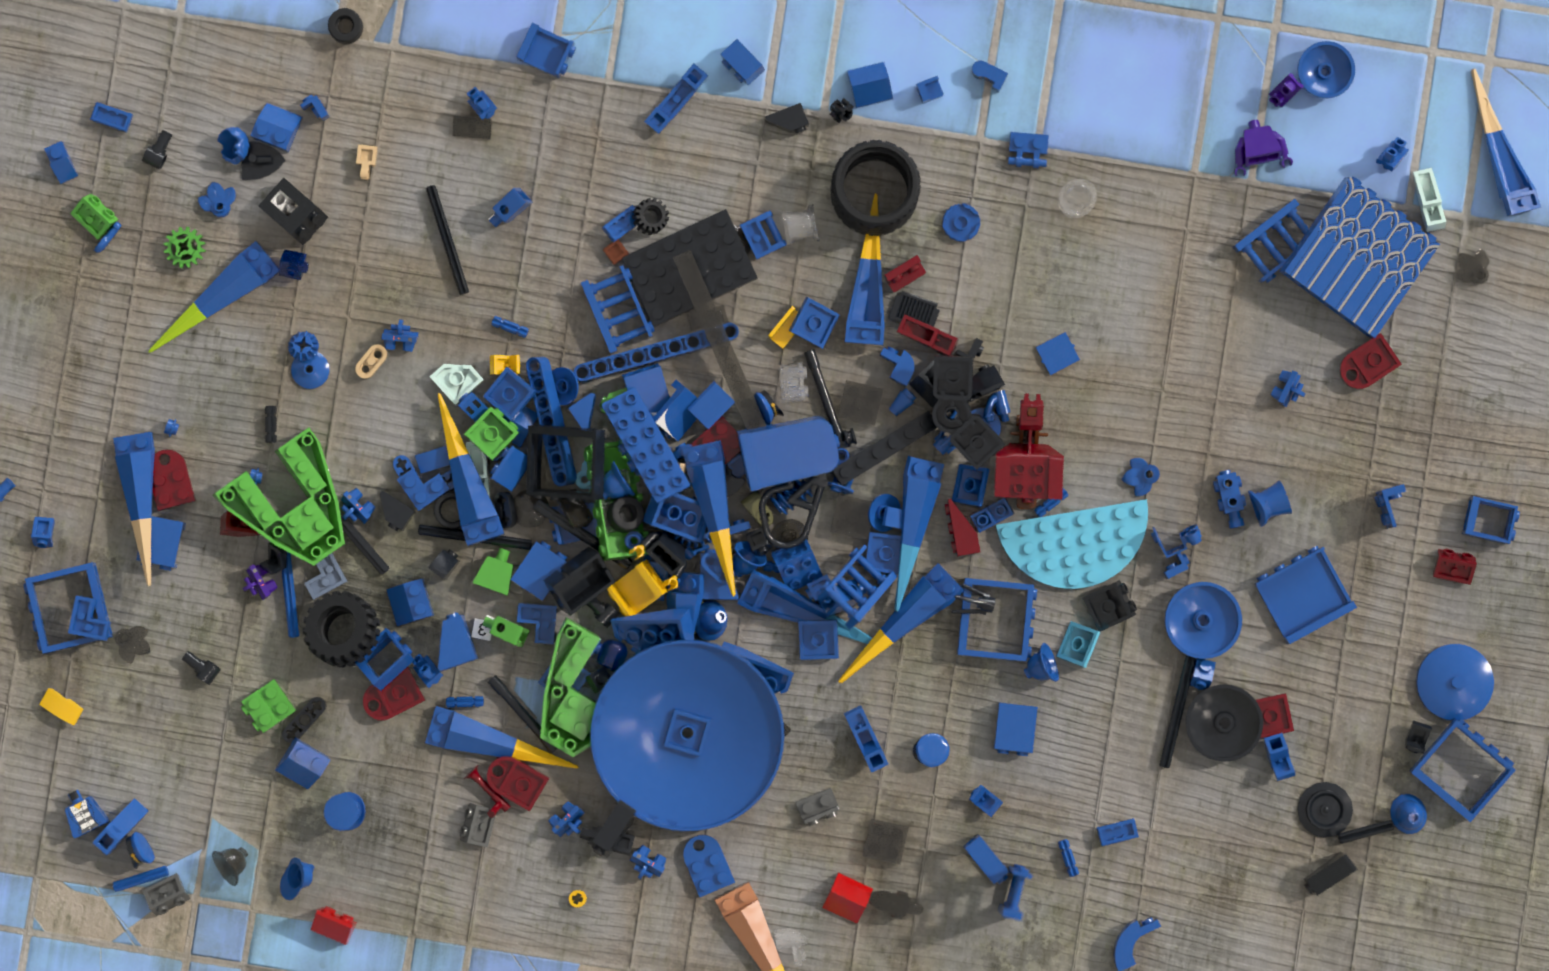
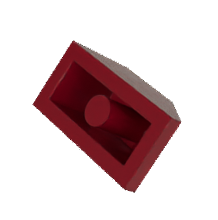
[220,511,261,537]

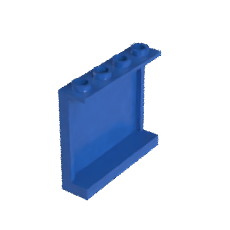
[1254,546,1357,644]

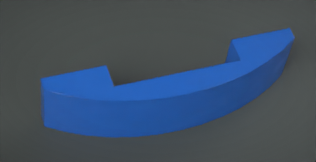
[644,63,708,134]

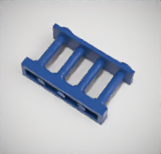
[1232,199,1309,283]
[581,265,655,355]
[817,545,898,629]
[998,864,1033,921]

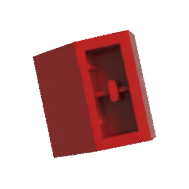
[310,906,357,945]

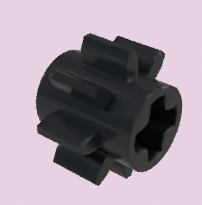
[829,98,853,123]

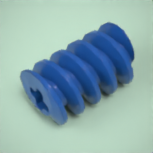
[770,478,813,515]

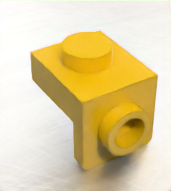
[490,355,520,375]

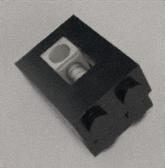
[258,177,328,246]

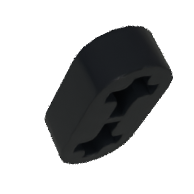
[494,492,517,528]

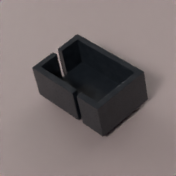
[543,546,616,616]

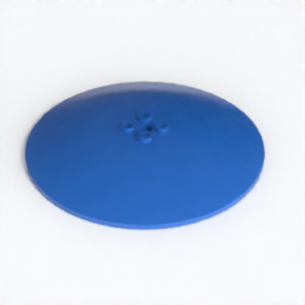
[591,640,784,831]

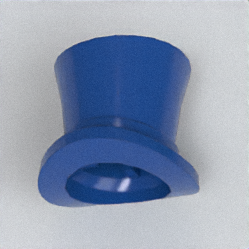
[1248,480,1292,527]
[324,792,365,830]

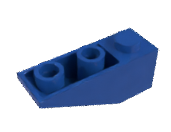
[92,798,149,855]

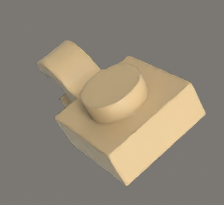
[356,145,378,180]

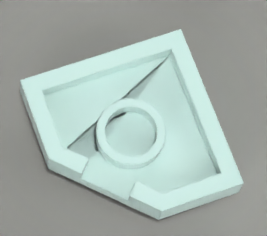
[430,364,484,405]

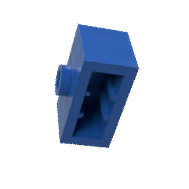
[720,39,765,86]

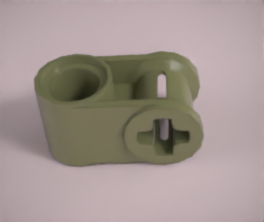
[741,490,774,526]

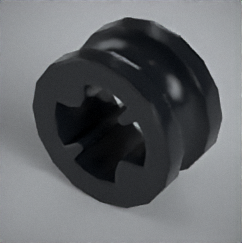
[843,428,857,447]

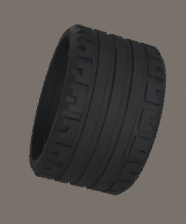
[831,140,921,236]

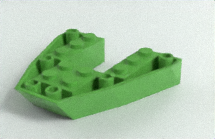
[212,428,345,566]
[540,617,633,757]

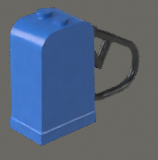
[736,416,840,549]

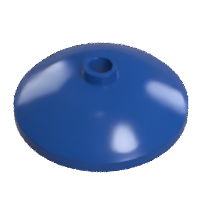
[1297,41,1355,99]

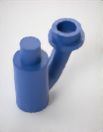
[983,390,1011,422]

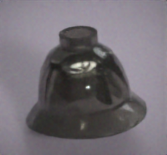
[212,847,248,886]

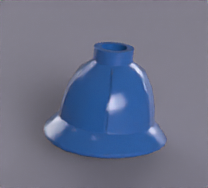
[603,461,635,499]
[732,541,767,578]
[695,601,728,641]
[1024,643,1059,682]
[1390,794,1427,834]

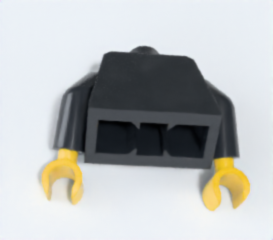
[629,530,687,591]

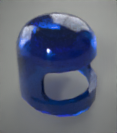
[596,639,628,672]

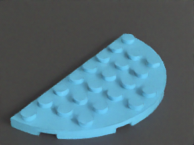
[996,499,1148,589]

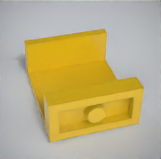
[607,559,668,617]

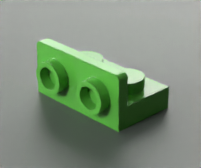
[70,194,118,240]

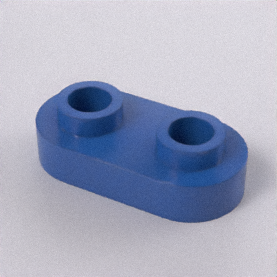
[701,552,734,585]

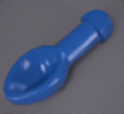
[94,222,121,253]

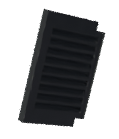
[888,291,940,327]

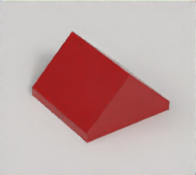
[822,873,873,924]

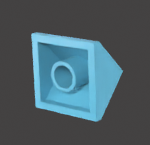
[1057,621,1100,668]

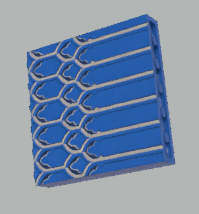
[1279,177,1440,338]

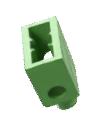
[473,548,514,595]
[483,615,530,647]

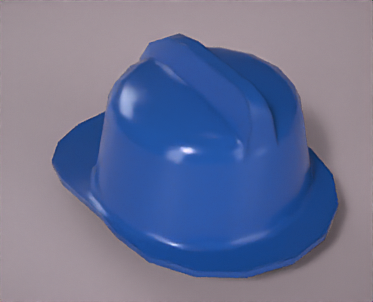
[280,857,315,900]

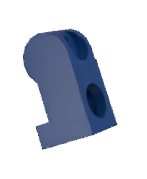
[972,60,1008,93]

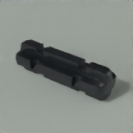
[265,406,277,443]

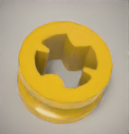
[569,890,587,907]

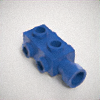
[1213,470,1246,529]

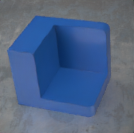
[916,75,943,104]

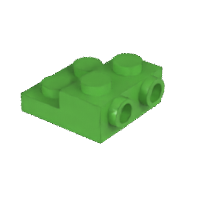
[464,407,519,461]
[241,679,297,733]

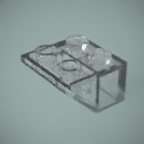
[779,362,809,404]

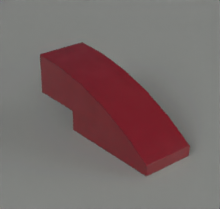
[897,314,959,356]

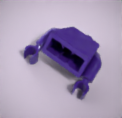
[1234,120,1293,177]

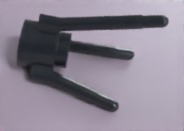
[951,584,995,615]

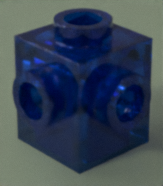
[278,249,309,280]

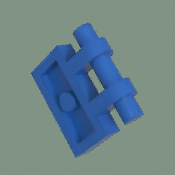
[1008,132,1049,169]

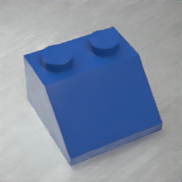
[250,103,303,153]
[387,578,434,626]
[275,737,330,789]

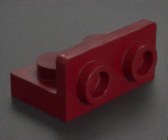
[884,255,926,293]
[1433,549,1477,585]

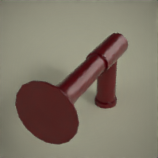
[464,765,511,818]

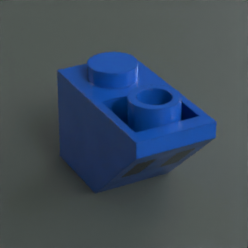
[458,392,489,422]

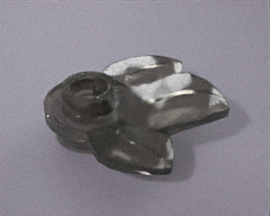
[1455,249,1489,285]
[115,626,150,664]

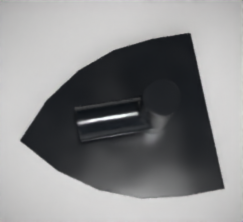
[242,142,286,180]

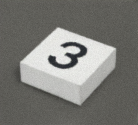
[471,618,492,641]

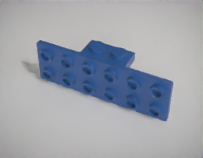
[602,388,690,503]

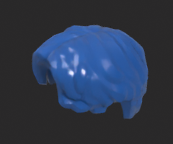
[217,127,250,165]

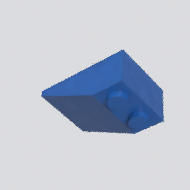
[643,493,707,543]

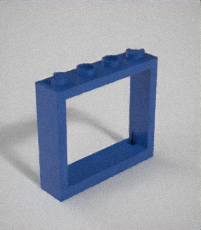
[23,562,113,654]
[957,578,1037,661]
[1410,718,1516,822]

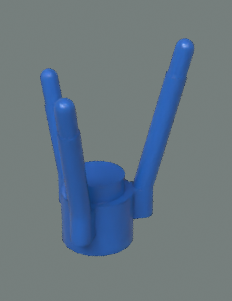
[933,410,957,455]

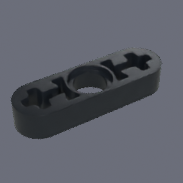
[282,697,327,743]

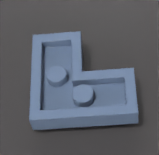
[304,553,348,600]

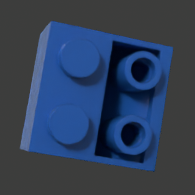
[490,446,527,492]

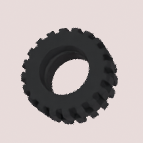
[302,591,380,668]

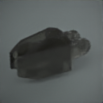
[869,890,924,919]

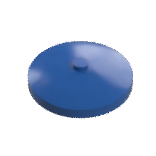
[1165,582,1242,659]
[1416,644,1494,721]

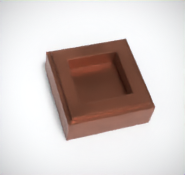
[603,239,629,265]

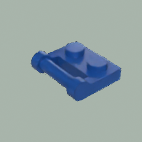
[740,211,787,260]

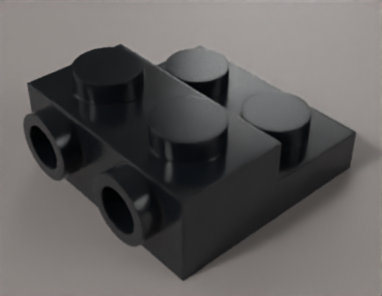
[1083,580,1137,632]

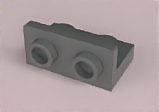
[795,788,840,826]
[460,803,495,848]
[142,873,190,916]

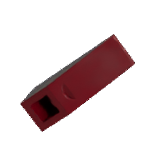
[944,499,980,557]

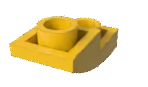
[39,688,84,725]

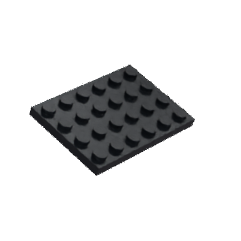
[623,209,758,327]

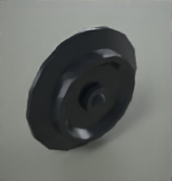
[1297,782,1353,838]

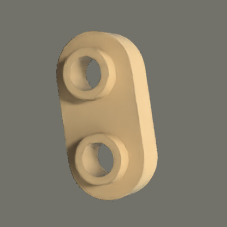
[355,345,388,379]

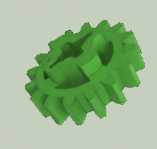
[164,227,206,268]

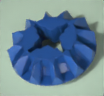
[288,331,319,361]

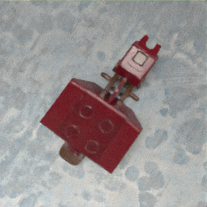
[994,393,1064,510]

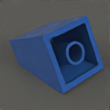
[438,612,479,671]

